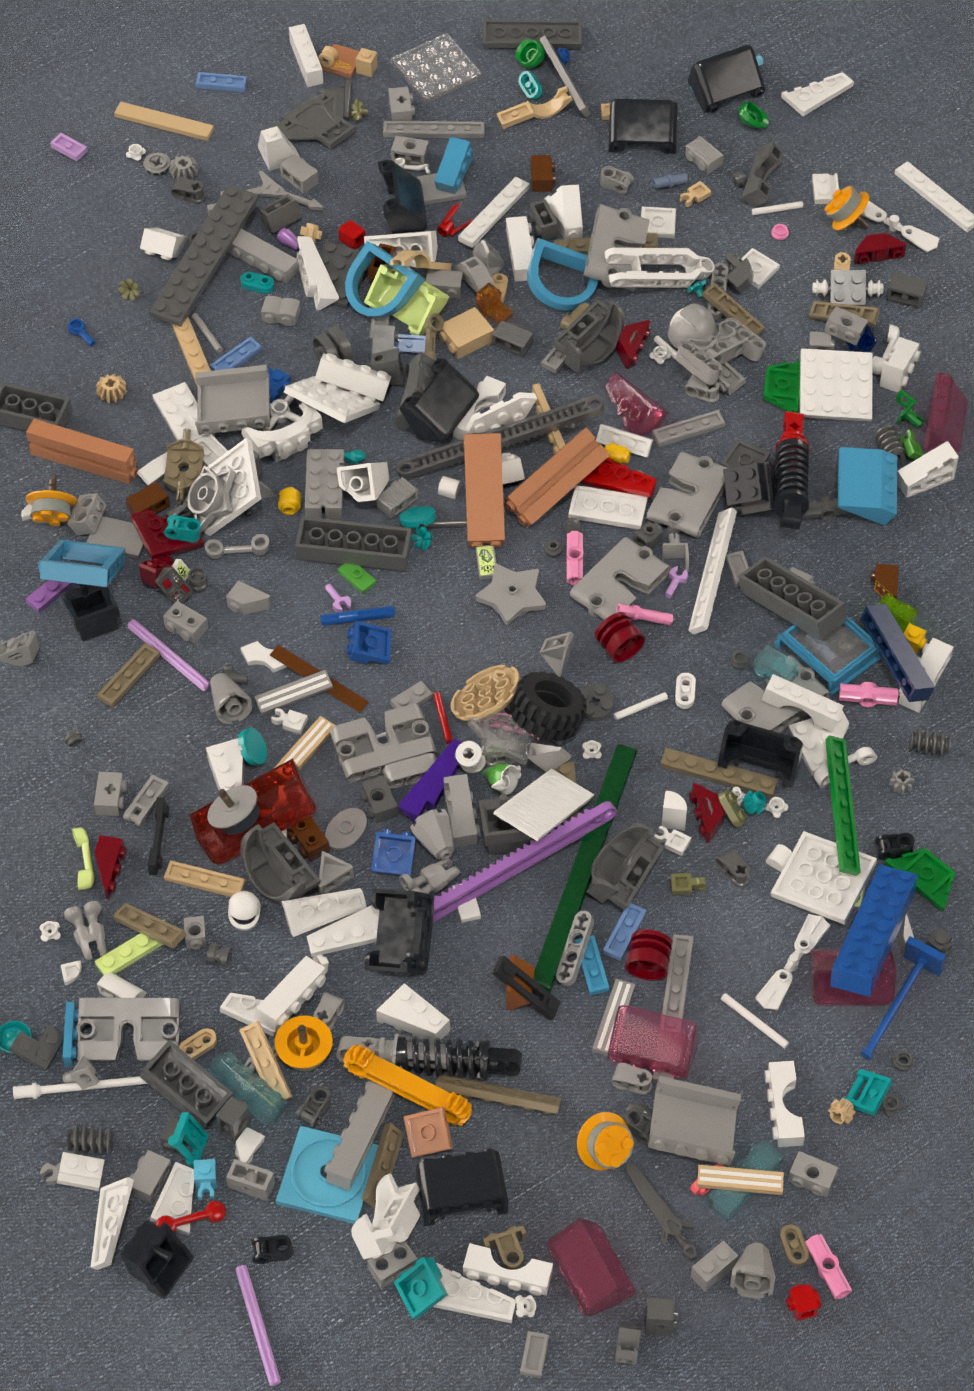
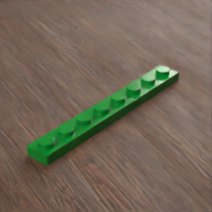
[825,735,861,876]

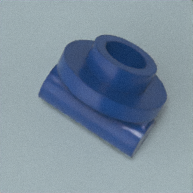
[556,47,570,66]

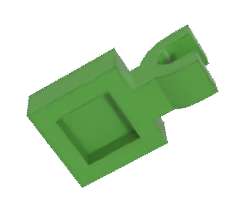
[900,429,924,460]

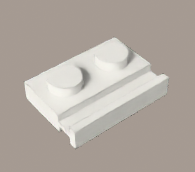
[812,173,839,204]
[195,433,228,467]
[57,1152,104,1191]

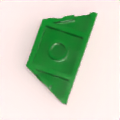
[763,358,800,413]
[884,848,955,912]

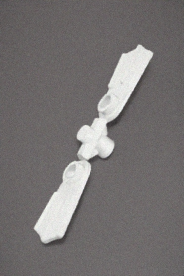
[861,201,939,253]
[755,914,831,1010]

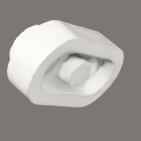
[675,673,696,709]

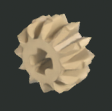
[96,373,127,404]

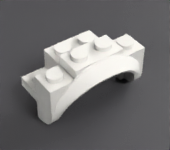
[241,402,323,462]
[351,1173,420,1259]

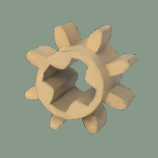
[300,223,322,243]
[828,1098,856,1125]

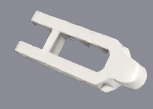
[604,248,715,288]

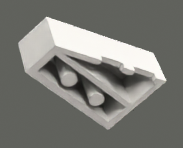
[879,337,921,392]
[897,441,959,498]
[206,738,244,791]

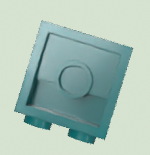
[393,1257,448,1319]

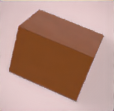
[506,955,535,1010]

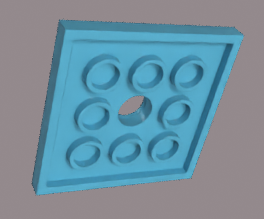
[276,1126,378,1224]

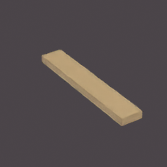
[114,102,214,141]

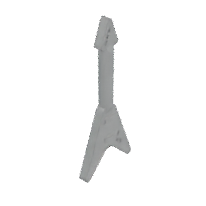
[246,171,323,210]

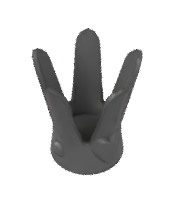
[165,499,192,517]

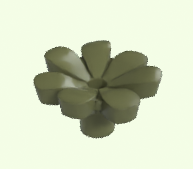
[350,99,368,122]
[118,278,140,301]

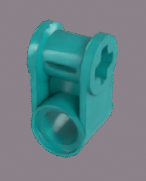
[164,515,201,543]

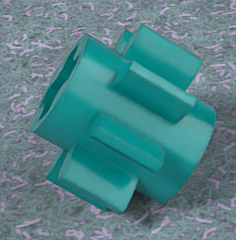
[742,790,767,815]

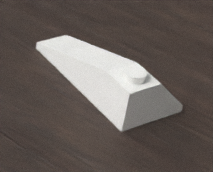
[364,230,438,268]

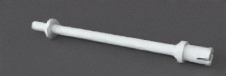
[13,1076,148,1100]

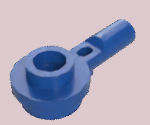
[68,318,95,346]

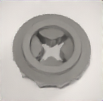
[143,153,171,175]

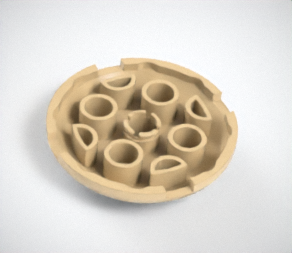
[451,665,521,722]

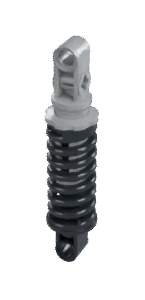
[337,1034,522,1080]

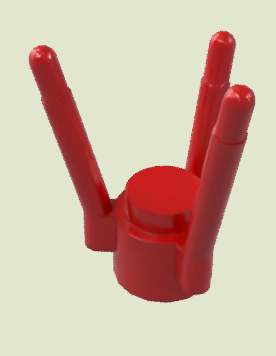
[437,203,473,237]

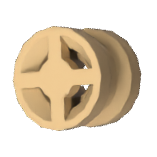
[318,46,338,67]

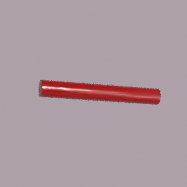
[433,692,453,744]

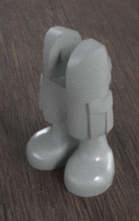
[399,858,460,894]
[64,901,106,960]

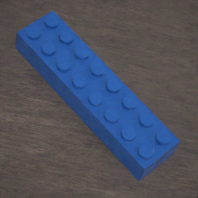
[830,864,918,997]

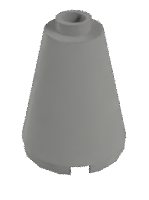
[210,673,252,724]

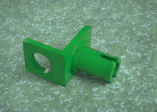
[895,389,925,429]

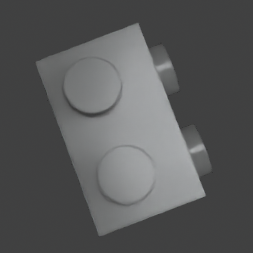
[718,362,746,395]

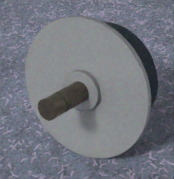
[207,785,260,835]

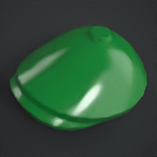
[515,39,545,68]
[739,101,769,129]

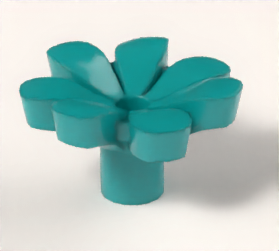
[686,279,707,298]
[412,527,433,551]

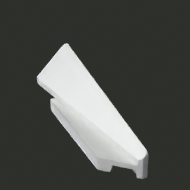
[296,236,339,310]

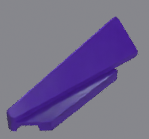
[398,739,463,824]

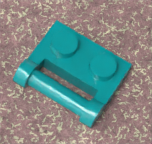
[844,1069,892,1116]
[168,1112,209,1167]

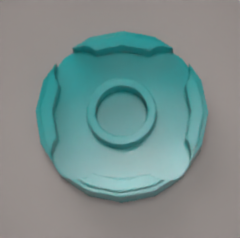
[399,506,436,528]
[238,727,267,766]

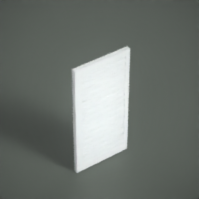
[494,768,594,841]

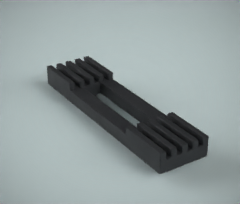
[148,797,169,876]
[492,956,561,1020]

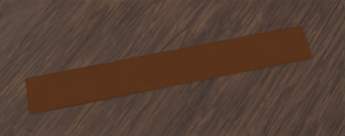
[270,645,369,713]

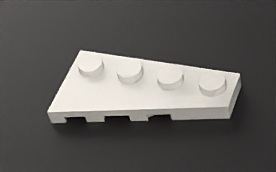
[781,72,854,116]
[282,888,367,937]
[307,905,379,957]
[91,1177,134,1270]
[433,1263,516,1323]

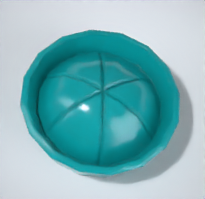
[0,1021,32,1054]

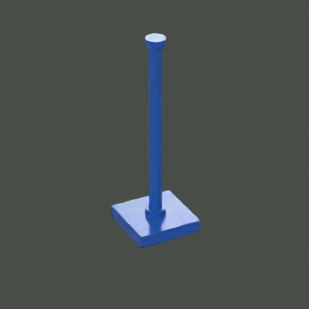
[860,936,946,1060]

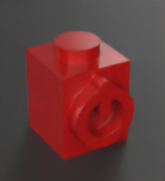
[786,1284,821,1321]

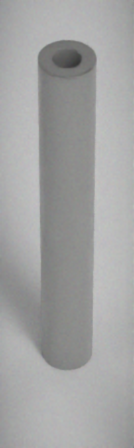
[192,313,223,353]

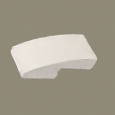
[137,453,167,485]

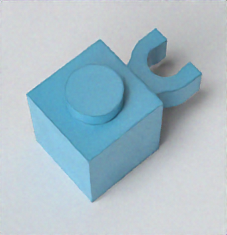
[194,1159,217,1200]

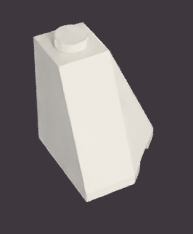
[258,126,300,171]
[544,185,583,239]
[337,462,389,502]

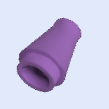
[277,228,300,251]

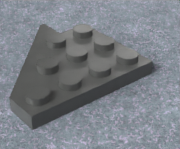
[319,241,370,309]

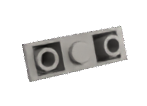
[453,256,496,296]
[0,630,39,667]

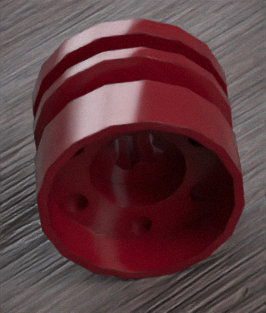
[595,612,645,663]
[625,929,673,981]

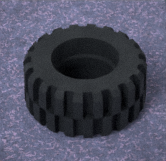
[509,671,587,742]

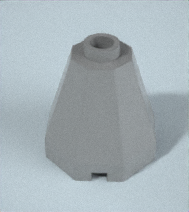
[410,809,455,860]
[730,1243,776,1299]

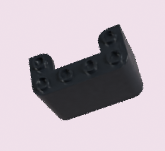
[416,1148,508,1226]

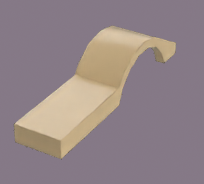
[496,86,573,129]
[390,250,452,271]

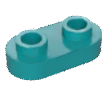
[518,71,542,100]
[240,272,275,294]

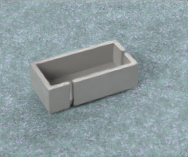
[305,449,345,521]

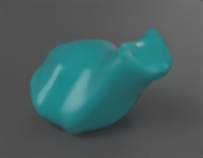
[344,450,366,465]

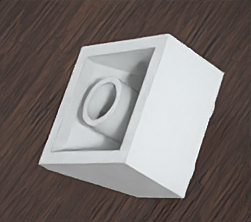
[140,228,188,260]

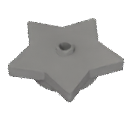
[183,466,236,532]
[476,564,546,625]

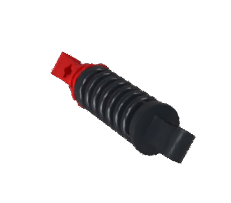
[774,411,810,530]

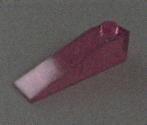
[605,371,668,436]

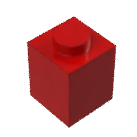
[338,219,366,250]

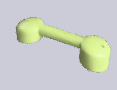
[72,827,95,891]

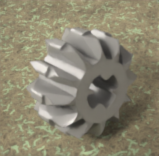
[169,155,199,180]

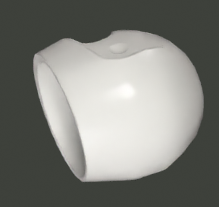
[228,891,261,931]

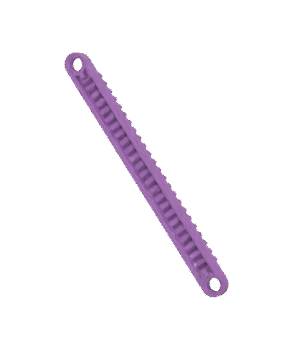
[432,801,617,923]

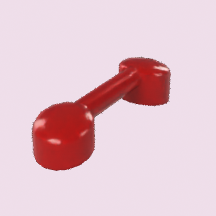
[155,1200,226,1232]

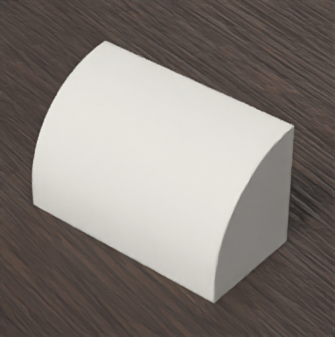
[662,791,687,831]
[97,972,147,998]

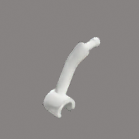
[395,158,430,174]

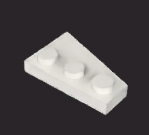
[220,993,278,1037]
[150,1162,194,1236]

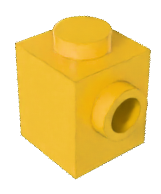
[904,623,928,655]

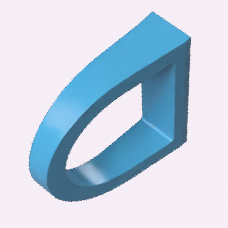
[527,238,598,311]
[345,241,425,318]

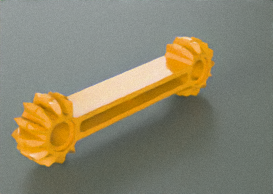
[343,1044,472,1126]

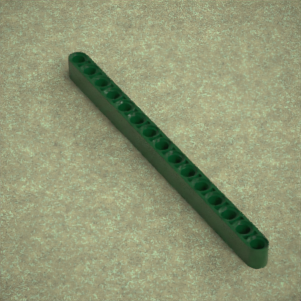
[532,744,637,993]

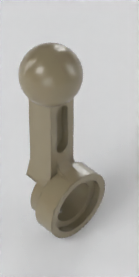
[424,313,444,360]

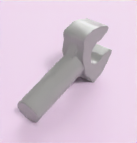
[40,1153,74,1185]

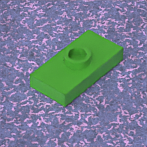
[337,563,377,594]

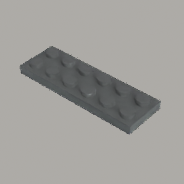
[483,19,582,49]

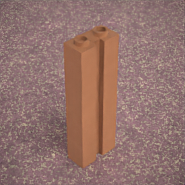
[26,419,138,485]
[503,427,610,527]
[464,433,505,548]

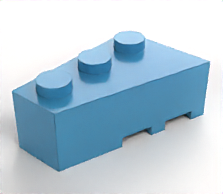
[434,137,474,194]

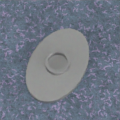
[325,808,367,851]

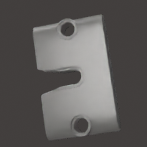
[584,204,649,292]
[646,452,728,538]
[570,537,671,620]
[721,655,831,733]
[330,704,438,782]
[77,998,180,1062]

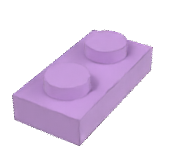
[50,133,88,161]

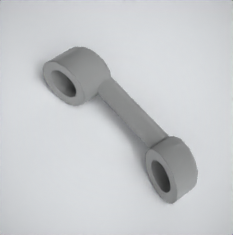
[205,534,270,559]

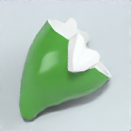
[482,763,521,795]

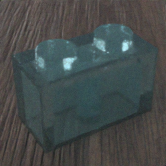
[754,645,799,682]

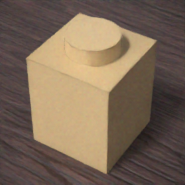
[356,48,378,77]

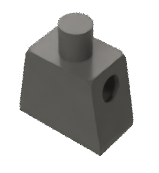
[364,348,405,386]

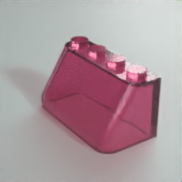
[923,372,968,454]
[810,949,896,1005]
[608,1005,699,1078]
[547,1218,635,1316]

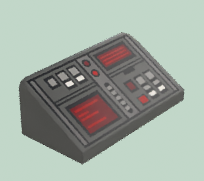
[155,567,194,603]

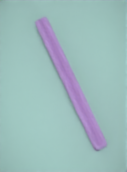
[127,619,210,691]
[236,1265,281,1386]

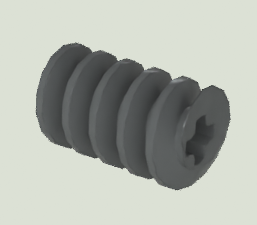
[875,425,906,465]
[910,727,952,757]
[67,1124,113,1155]

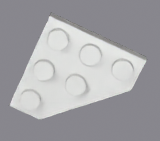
[466,392,537,433]
[788,710,849,775]

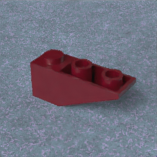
[94,835,127,899]

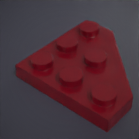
[131,510,204,560]

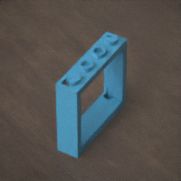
[38,540,125,587]

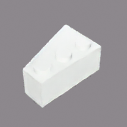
[376,983,450,1044]

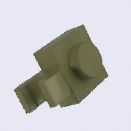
[671,873,706,895]

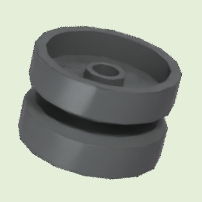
[312,326,353,362]

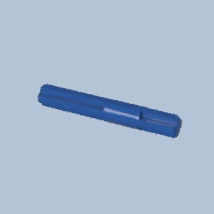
[320,606,395,626]

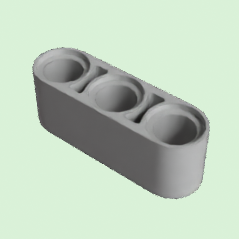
[382,753,437,789]

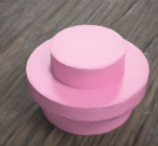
[771,224,789,240]

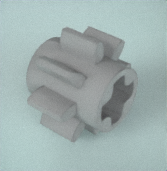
[889,769,915,795]

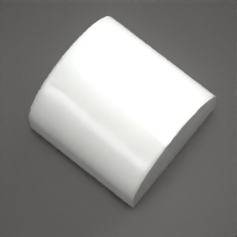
[438,476,462,499]
[766,844,792,872]

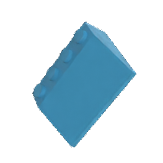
[838,447,897,526]

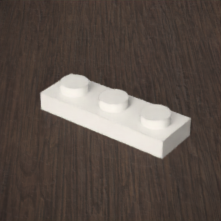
[596,424,653,457]

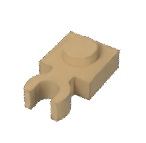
[680,181,711,207]

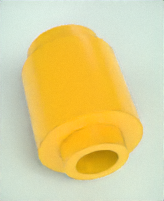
[605,442,631,464]

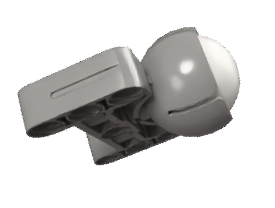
[668,303,766,385]

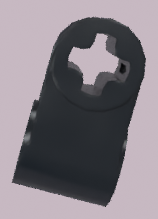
[875,833,915,860]
[251,1235,294,1264]

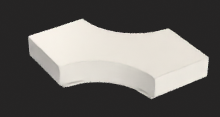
[241,641,287,673]

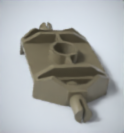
[163,429,204,503]

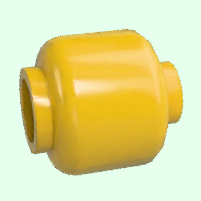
[277,487,302,515]

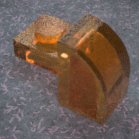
[476,282,513,324]

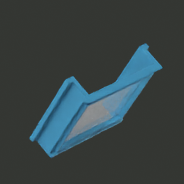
[774,616,881,697]

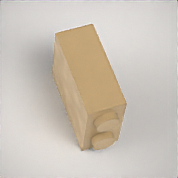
[438,307,494,359]

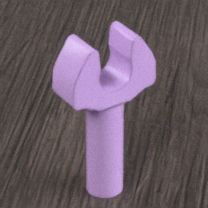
[665,566,688,598]
[325,584,351,612]

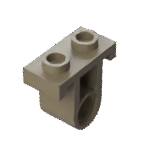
[483,1225,526,1270]

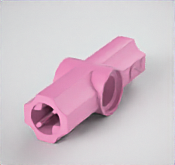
[566,531,583,585]
[839,682,898,707]
[805,1234,852,1299]

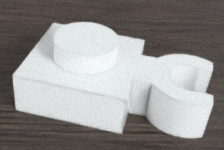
[271,708,308,735]
[654,826,691,856]

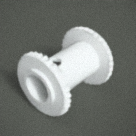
[455,741,486,774]

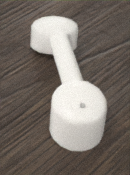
[872,324,900,375]
[814,747,877,788]

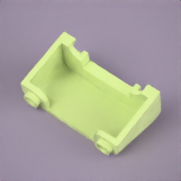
[364,265,449,335]

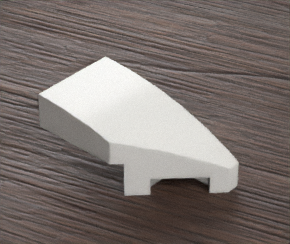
[235,1127,265,1164]

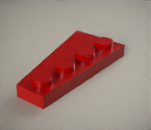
[582,457,657,498]

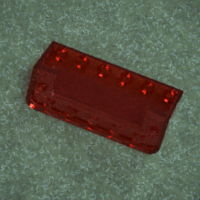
[189,758,316,864]

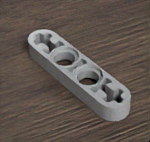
[708,263,728,320]
[556,911,594,987]

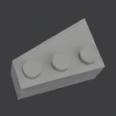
[444,774,480,847]

